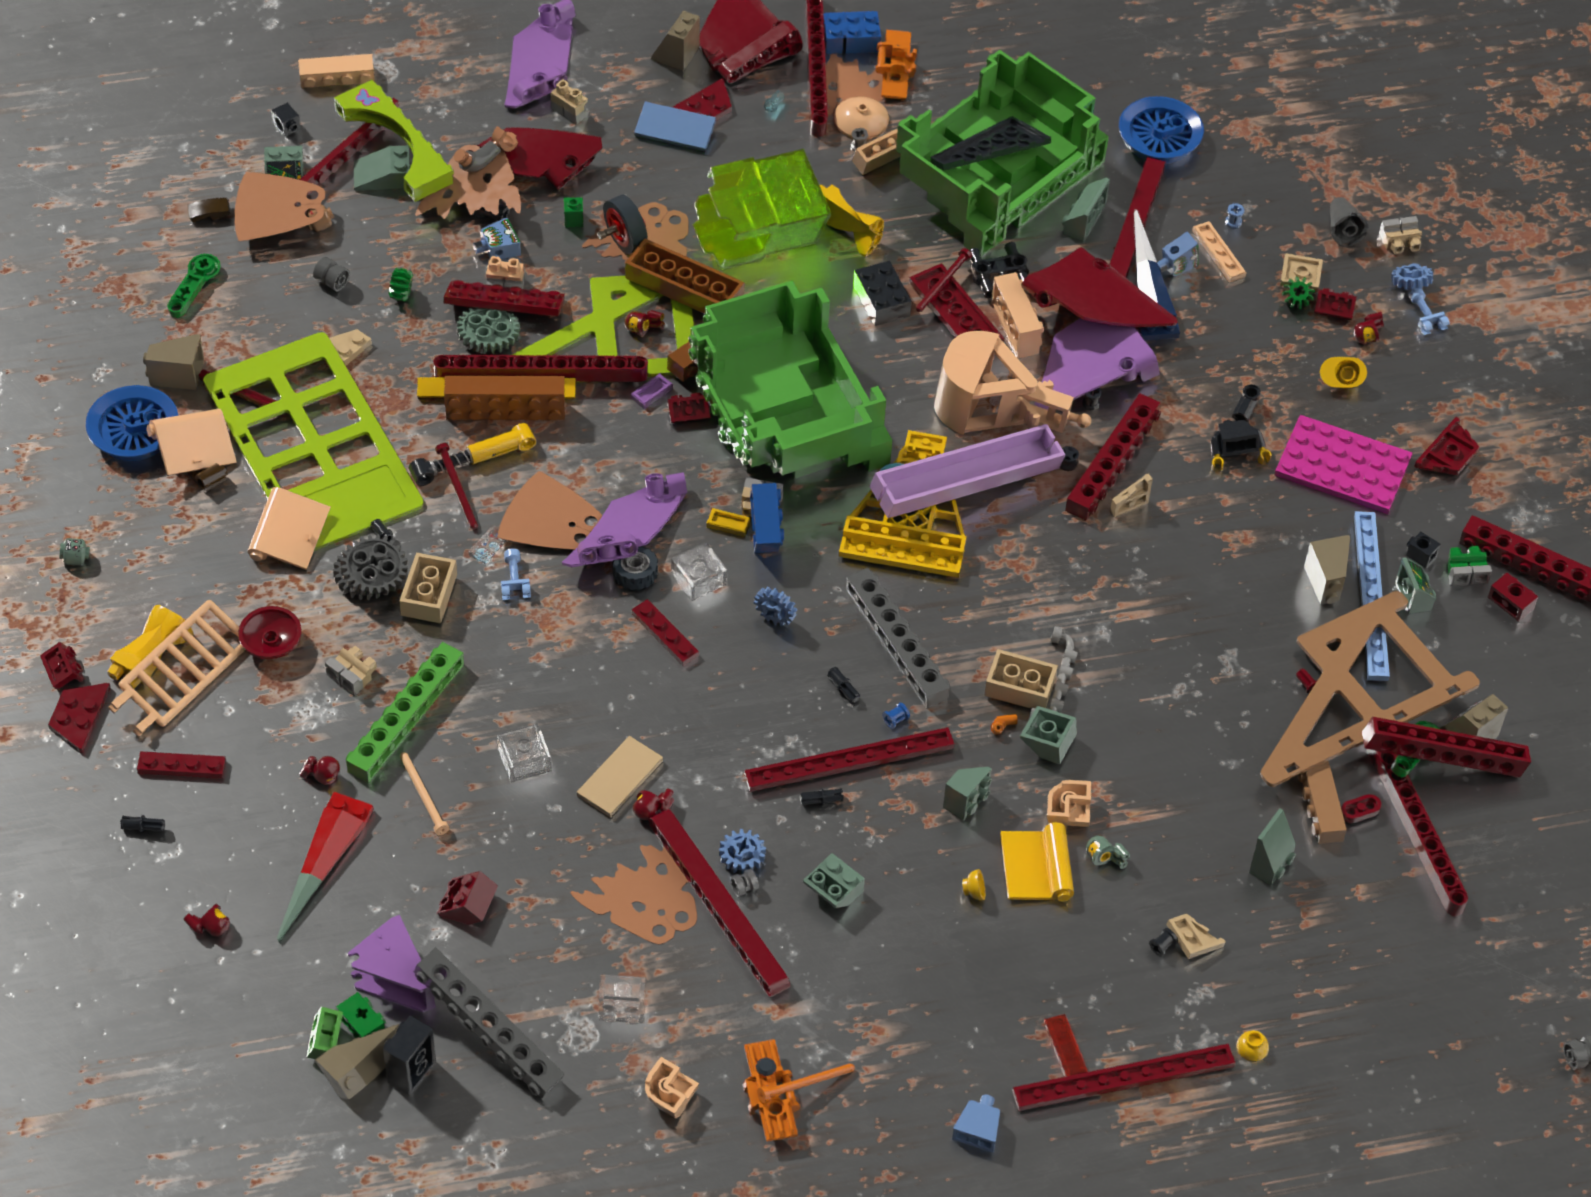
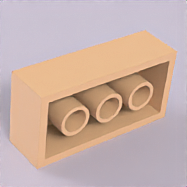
[991,272,1044,359]

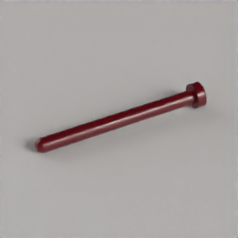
[916,248,972,312]
[435,443,478,530]

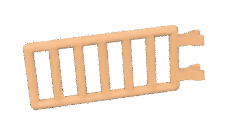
[108,600,245,737]

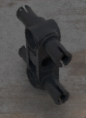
[969,242,1029,298]

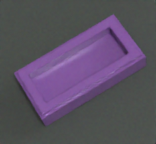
[631,374,673,410]

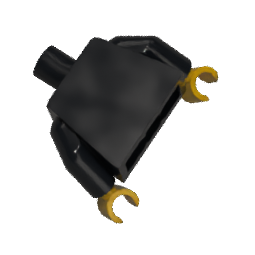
[1210,420,1272,471]

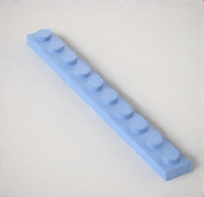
[1354,511,1390,681]

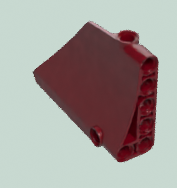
[699,0,803,83]
[1021,247,1178,327]

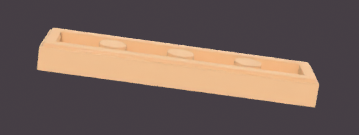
[1192,221,1246,283]

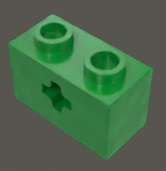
[336,992,386,1039]

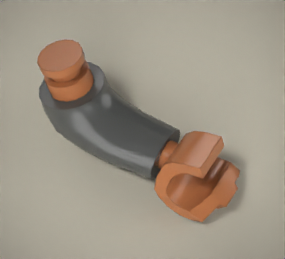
[454,126,518,172]

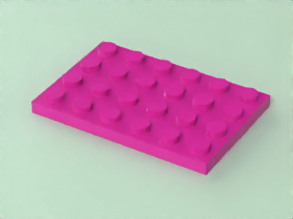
[1274,415,1413,514]

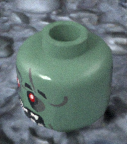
[59,538,90,566]

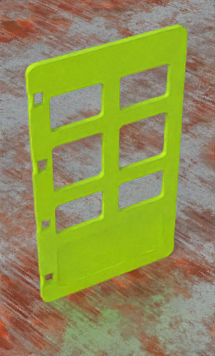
[204,332,423,551]

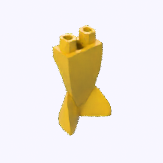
[812,185,884,258]
[107,605,194,689]

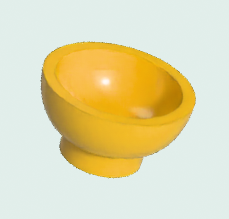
[962,869,986,900]
[1236,1030,1269,1061]

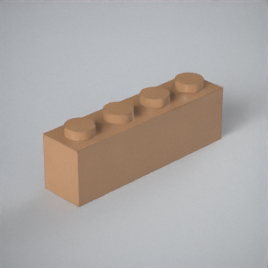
[1298,761,1347,844]

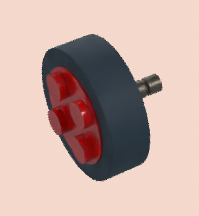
[597,194,648,254]

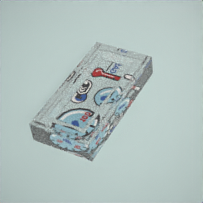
[469,525,507,565]

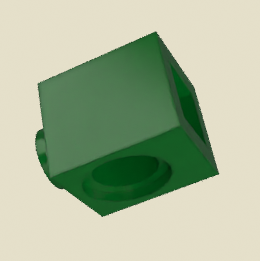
[564,197,584,227]

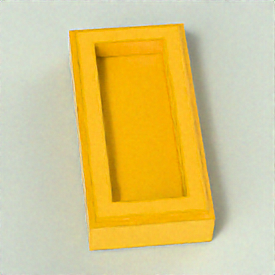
[706,508,751,537]

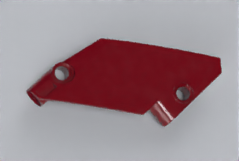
[468,127,602,190]

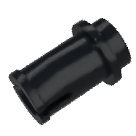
[370,519,393,542]

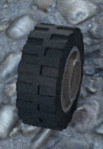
[613,546,658,590]

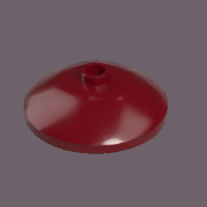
[238,606,302,659]

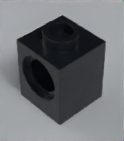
[272,102,301,136]
[1406,531,1441,568]

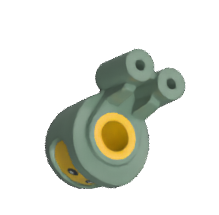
[1086,835,1130,869]

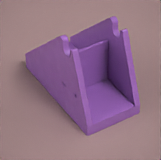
[348,915,436,1013]

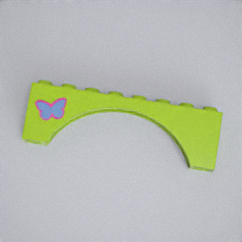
[334,80,454,202]

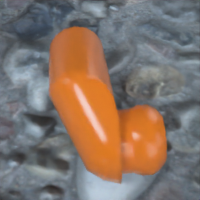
[991,714,1018,735]

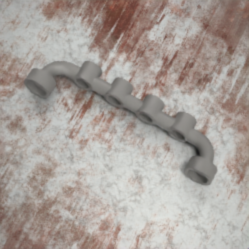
[1028,626,1078,721]

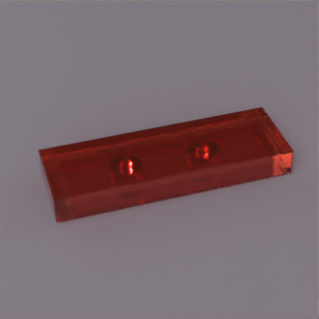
[1043,1014,1088,1077]

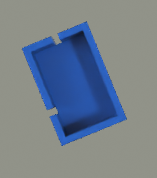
[823,11,881,54]
[750,483,784,553]

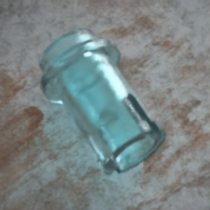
[764,90,785,112]

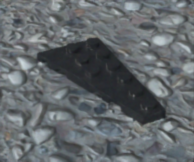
[930,116,1051,171]

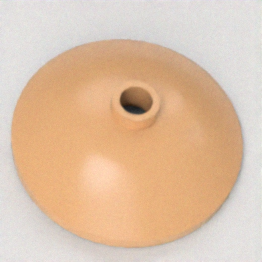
[834,97,889,140]

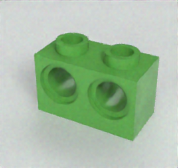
[306,1007,343,1060]

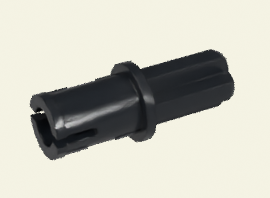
[827,667,860,703]
[800,788,844,805]
[120,815,165,832]

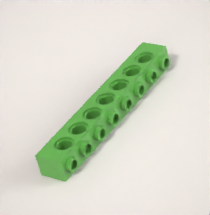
[346,642,464,783]

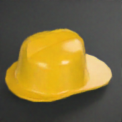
[1320,357,1367,388]

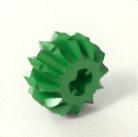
[389,268,413,301]
[1282,276,1315,309]

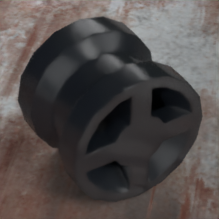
[1060,446,1079,471]

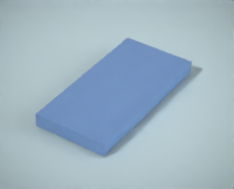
[634,102,716,152]

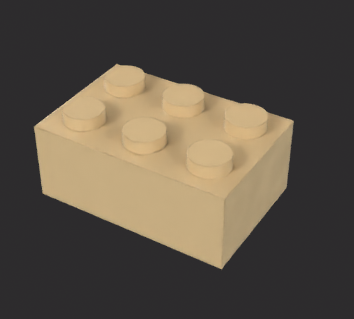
[399,552,457,623]
[984,649,1058,709]

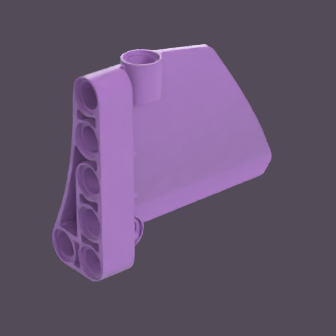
[1034,318,1160,410]

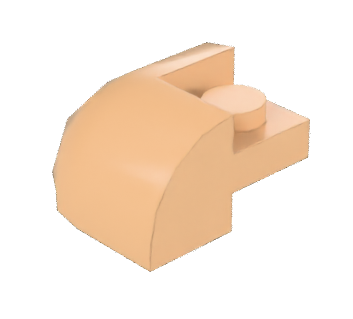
[1047,780,1091,830]
[645,1057,699,1118]

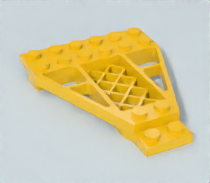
[839,430,967,578]

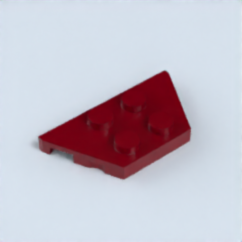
[672,78,732,121]
[1414,417,1480,475]
[48,683,111,753]

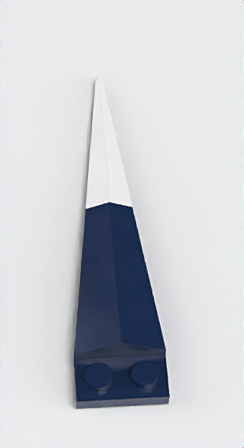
[1134,210,1180,341]

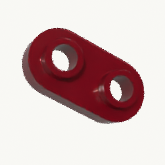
[1341,794,1382,823]

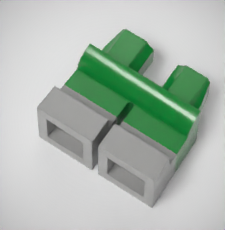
[1447,546,1492,586]

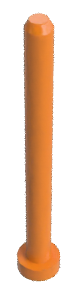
[757,1063,855,1103]

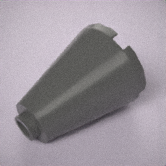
[1330,197,1369,246]

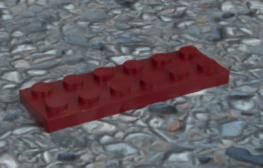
[909,263,1005,342]
[443,280,565,316]

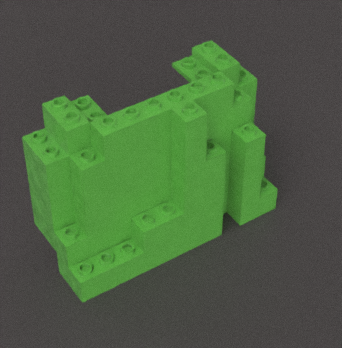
[896,50,1109,257]
[688,280,892,478]

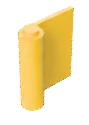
[1000,822,1074,902]

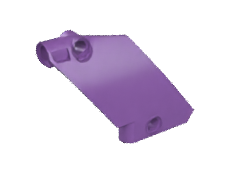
[505,0,576,109]
[562,472,687,568]

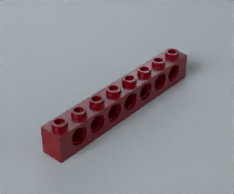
[1065,393,1161,520]
[1459,515,1591,603]
[1362,716,1531,777]

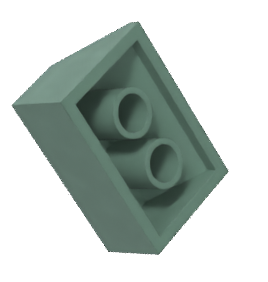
[1062,178,1110,241]

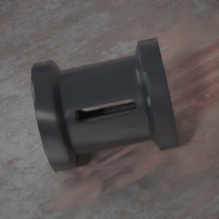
[1082,387,1102,410]
[1149,928,1178,957]

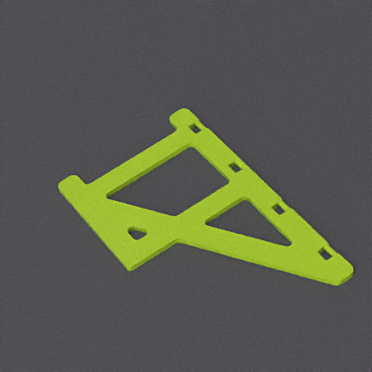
[513,276,698,377]

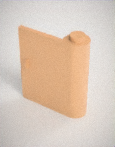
[147,409,237,476]
[247,487,330,570]

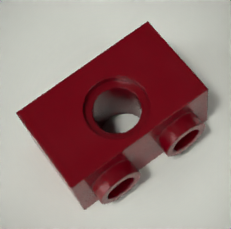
[1487,573,1538,622]

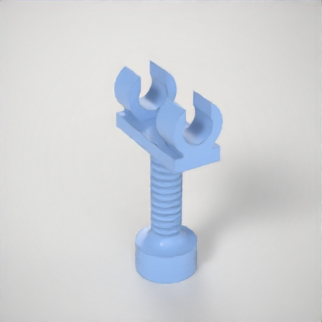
[1408,288,1450,335]
[501,549,531,600]

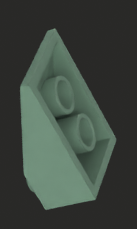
[354,145,410,191]
[1249,808,1296,885]

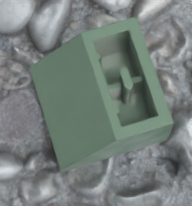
[943,767,992,820]
[803,853,865,908]

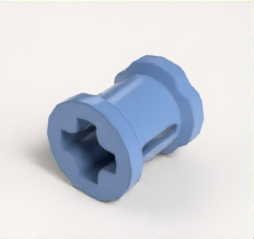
[1225,203,1244,229]

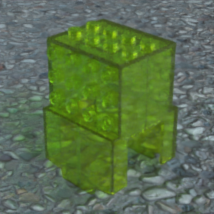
[692,149,831,270]

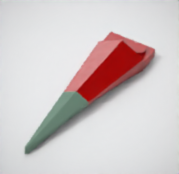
[277,792,374,942]

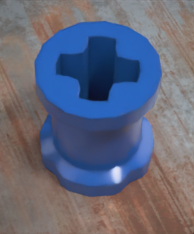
[882,702,910,729]

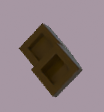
[188,198,230,223]

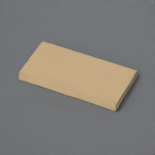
[577,736,663,818]

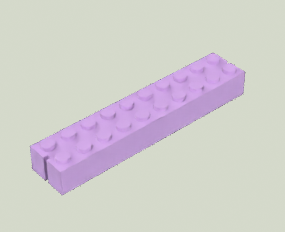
[870,424,1065,518]

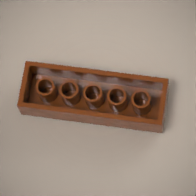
[625,239,745,314]
[444,376,565,420]

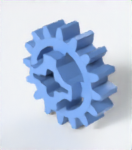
[1391,263,1433,290]
[753,587,797,626]
[719,829,766,874]

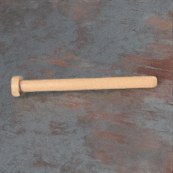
[400,752,450,835]

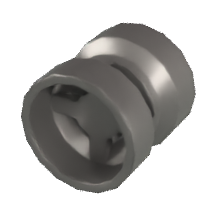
[730,869,759,897]

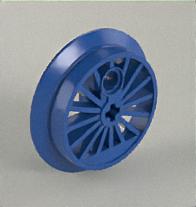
[1119,96,1204,164]
[86,385,178,461]

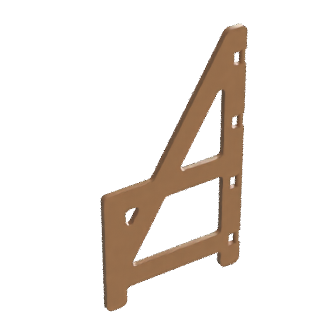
[1260,591,1480,787]

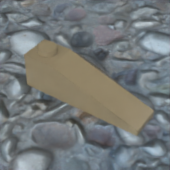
[315,1024,399,1099]

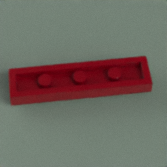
[631,599,699,666]
[137,751,226,779]

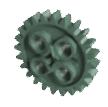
[457,307,520,354]

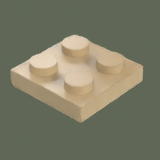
[1280,253,1323,293]

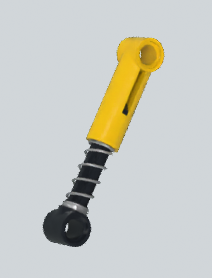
[408,423,537,486]

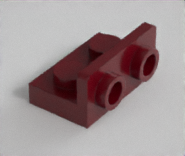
[1314,288,1357,320]
[667,393,710,424]
[40,642,84,690]

